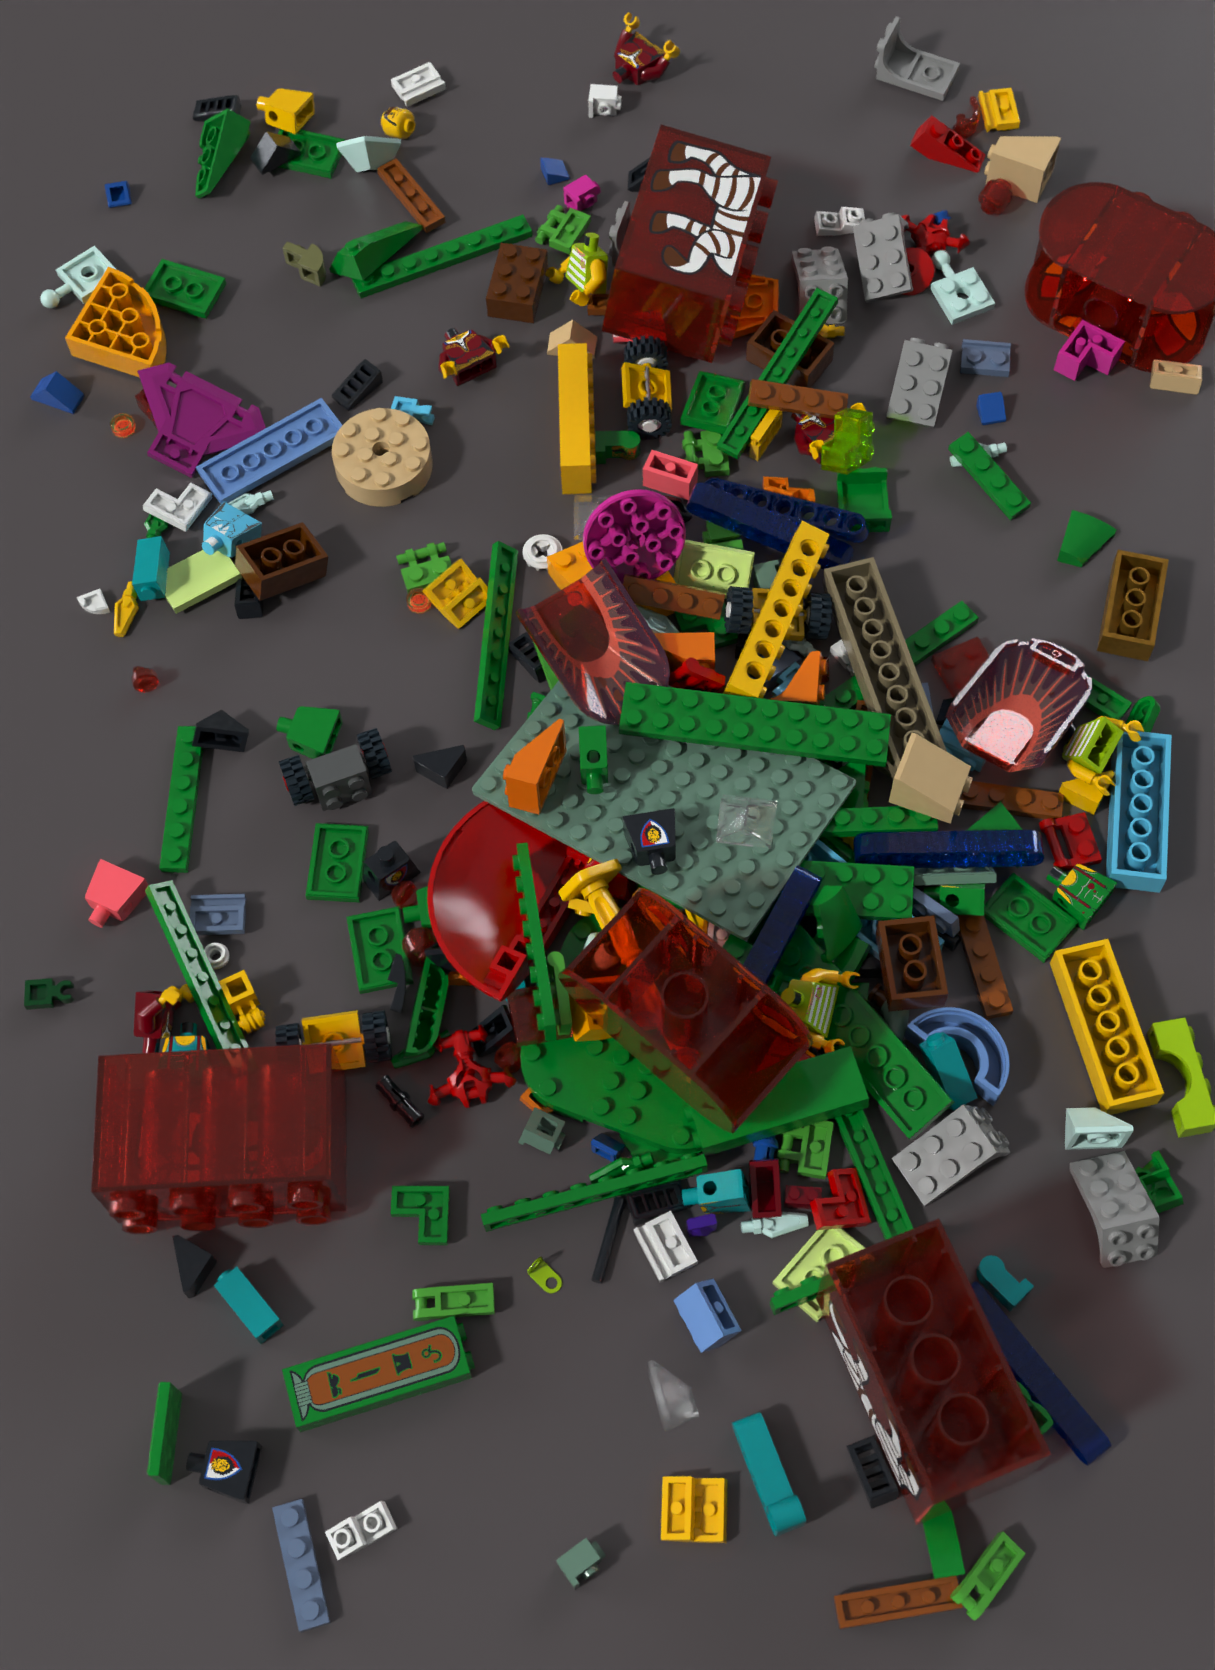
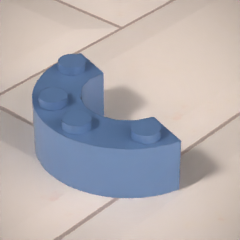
[904,1007,1010,1106]

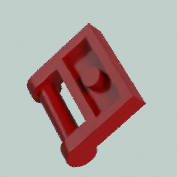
[668,657,726,692]
[1039,812,1102,872]

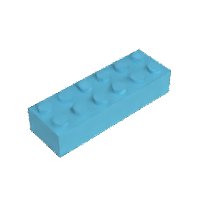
[1106,731,1172,893]

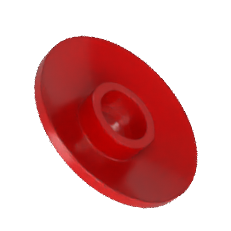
[902,248,934,296]

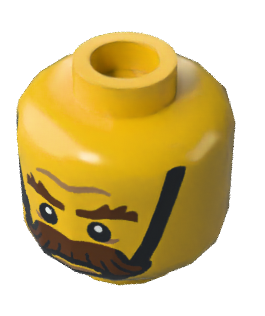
[381,107,415,139]

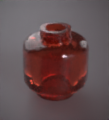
[978,178,1013,215]
[402,927,437,968]

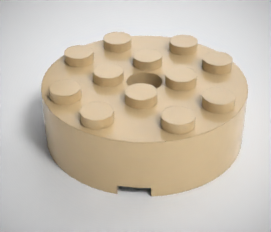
[332,408,433,507]

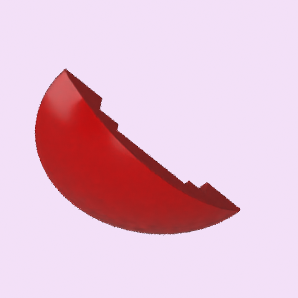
[427,801,590,1002]

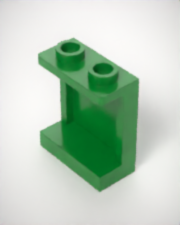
[836,467,892,533]

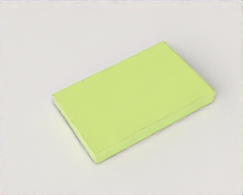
[674,540,755,599]
[165,550,243,614]
[772,1228,874,1322]

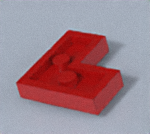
[810,1168,871,1230]

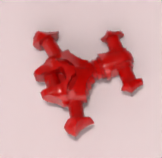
[901,214,970,273]
[428,1025,517,1108]

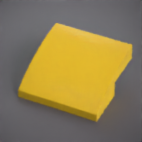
[422,559,488,629]
[661,1476,727,1543]

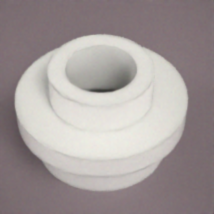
[204,943,230,969]

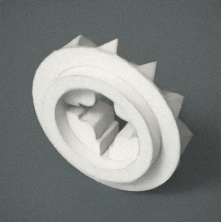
[523,534,562,571]

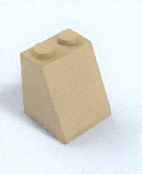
[984,136,1061,203]
[889,733,973,824]

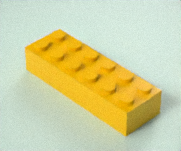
[558,343,596,494]
[1050,939,1164,1115]

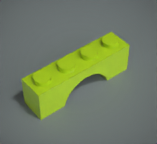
[1147,1017,1215,1138]

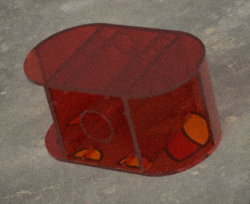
[1025,182,1215,373]
[558,888,813,1133]

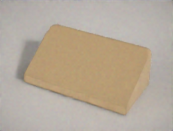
[1150,359,1202,395]

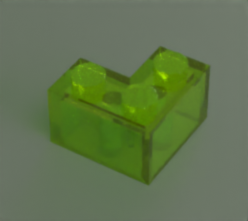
[821,408,875,475]

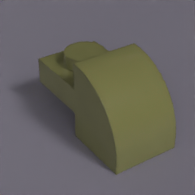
[283,241,326,287]

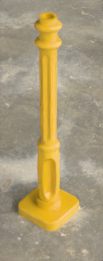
[558,859,707,1090]

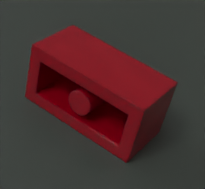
[784,1185,822,1209]

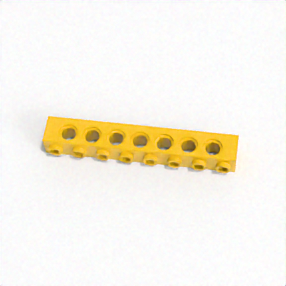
[723,521,830,699]

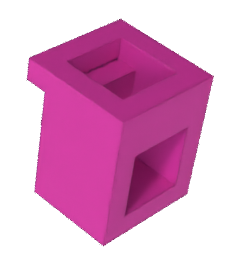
[563,174,601,212]

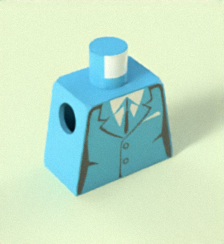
[202,502,262,557]

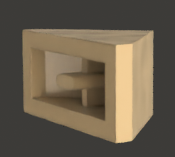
[547,320,597,359]

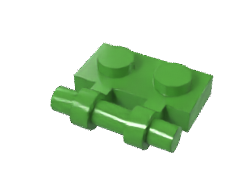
[535,205,591,255]
[682,431,730,477]
[396,542,452,595]
[776,1121,834,1180]

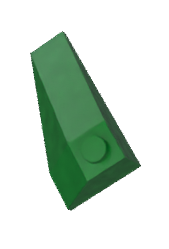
[195,109,251,198]
[329,221,423,281]

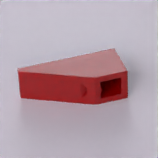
[910,116,986,173]

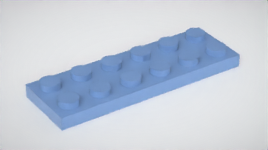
[196,398,342,504]

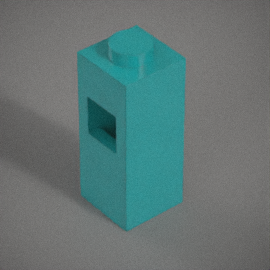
[132,536,170,601]
[918,1032,978,1111]
[214,1267,284,1344]

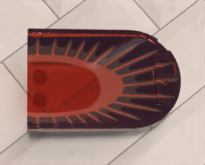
[515,558,670,725]
[946,638,1092,773]

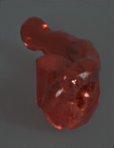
[952,96,980,139]

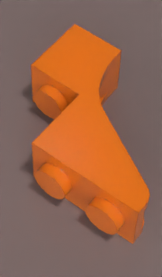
[770,651,827,706]

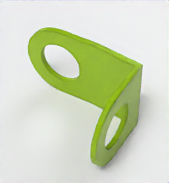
[527,1257,562,1293]

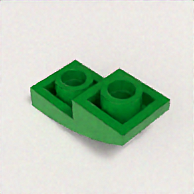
[921,1510,965,1579]

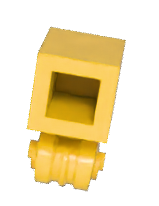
[219,970,265,1034]

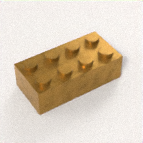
[1097,550,1169,661]

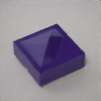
[686,1213,717,1237]

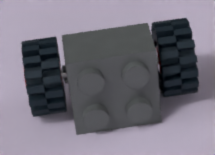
[278,728,392,811]

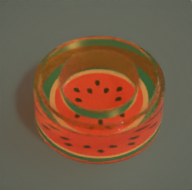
[110,413,136,438]
[406,588,432,614]

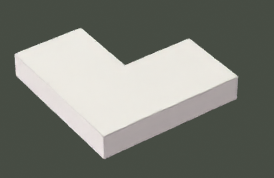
[143,483,212,532]

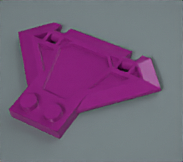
[138,362,266,478]

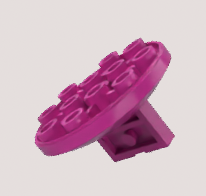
[583,489,686,584]

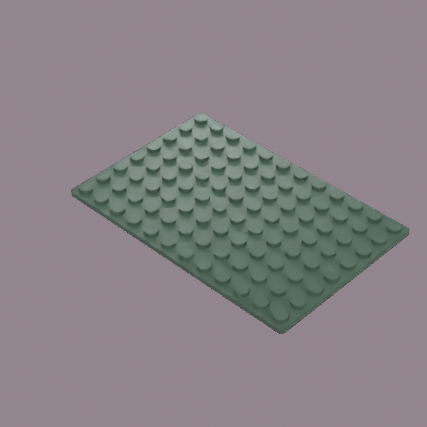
[472,646,856,940]

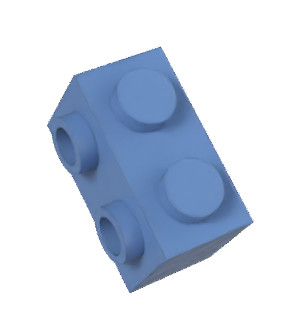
[673,1278,742,1353]

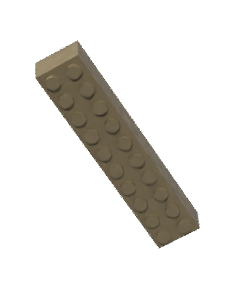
[822,557,947,780]

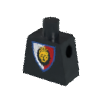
[623,808,676,875]
[363,841,420,901]
[186,1441,262,1504]

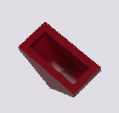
[749,1159,782,1219]

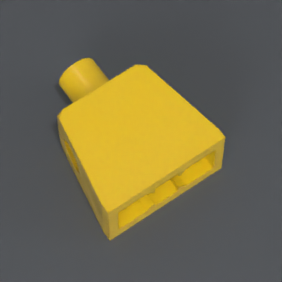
[257,88,315,134]

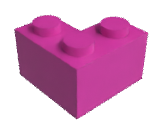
[1054,320,1125,381]

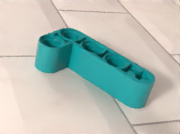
[732,1412,806,1537]

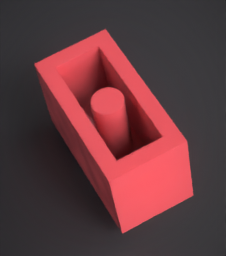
[643,450,698,500]

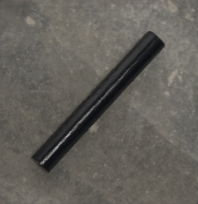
[591,1197,626,1283]

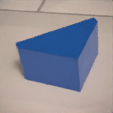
[30,371,85,414]

